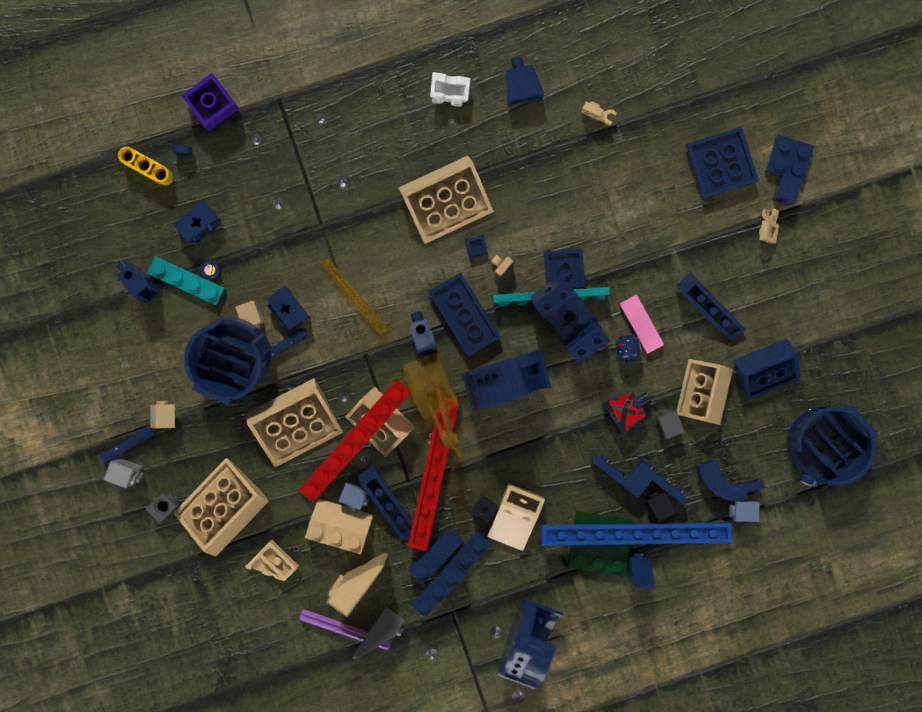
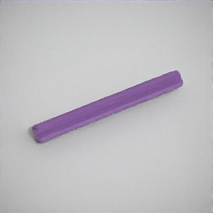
[300,609,391,650]

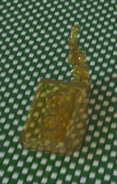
[403,351,463,461]

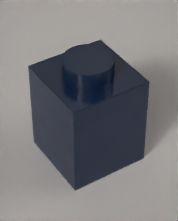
[773,174,802,206]

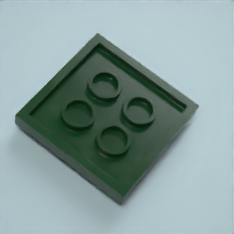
[568,510,634,576]

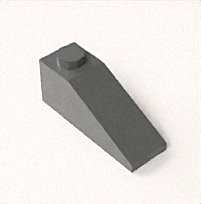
[352,607,405,660]

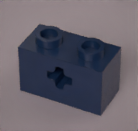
[173,200,221,244]
[266,286,310,331]

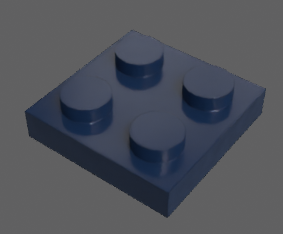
[765,135,814,183]
[544,249,585,288]

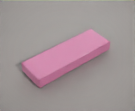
[619,294,664,354]

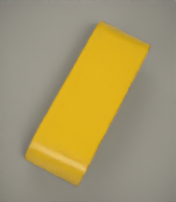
[118,147,173,186]

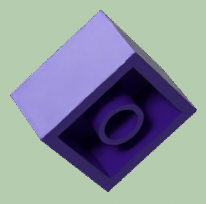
[182,73,240,131]

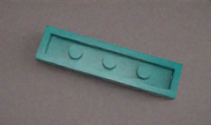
[147,256,226,306]

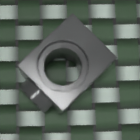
[656,408,685,439]
[146,491,180,523]

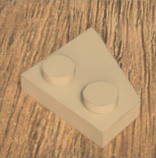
[245,540,299,581]

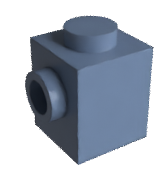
[339,482,370,511]
[729,500,760,522]

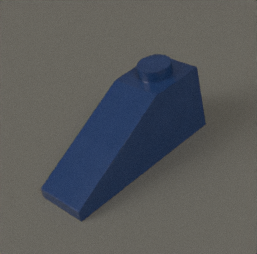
[408,528,463,585]
[627,552,656,589]

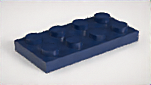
[428,272,501,357]

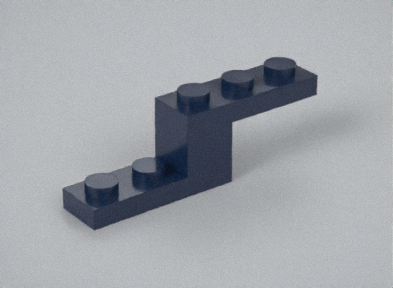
[591,454,687,505]
[411,531,492,618]

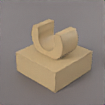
[491,255,513,277]

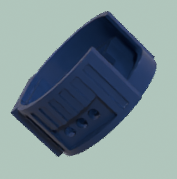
[184,317,272,405]
[461,349,551,411]
[787,404,879,486]
[497,599,563,689]

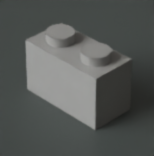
[104,459,143,488]

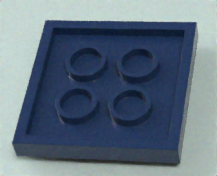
[686,127,759,199]

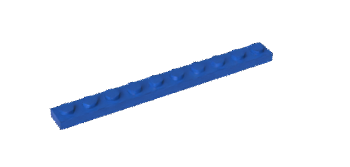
[541,522,732,545]

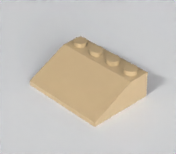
[399,156,493,244]
[246,378,343,467]
[174,458,269,556]
[327,553,388,616]

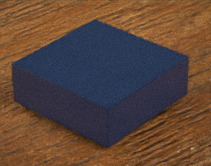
[465,235,488,258]

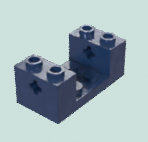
[531,274,611,364]

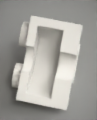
[430,72,470,106]

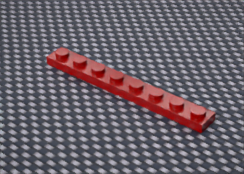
[299,379,411,503]
[408,396,460,551]

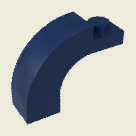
[695,459,765,502]

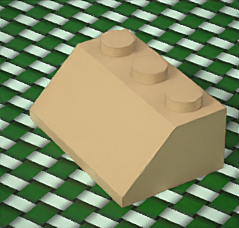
[676,359,733,425]
[345,387,415,457]
[305,499,374,554]

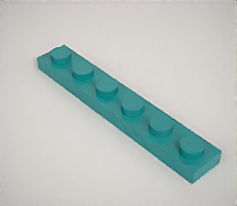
[493,287,609,307]

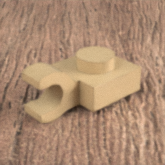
[581,101,616,126]
[759,209,779,243]

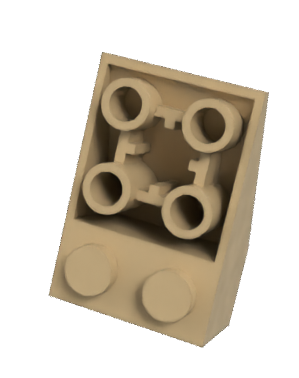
[487,483,545,551]

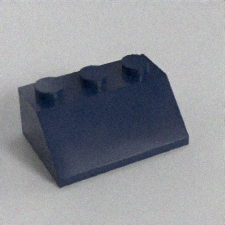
[734,339,800,400]

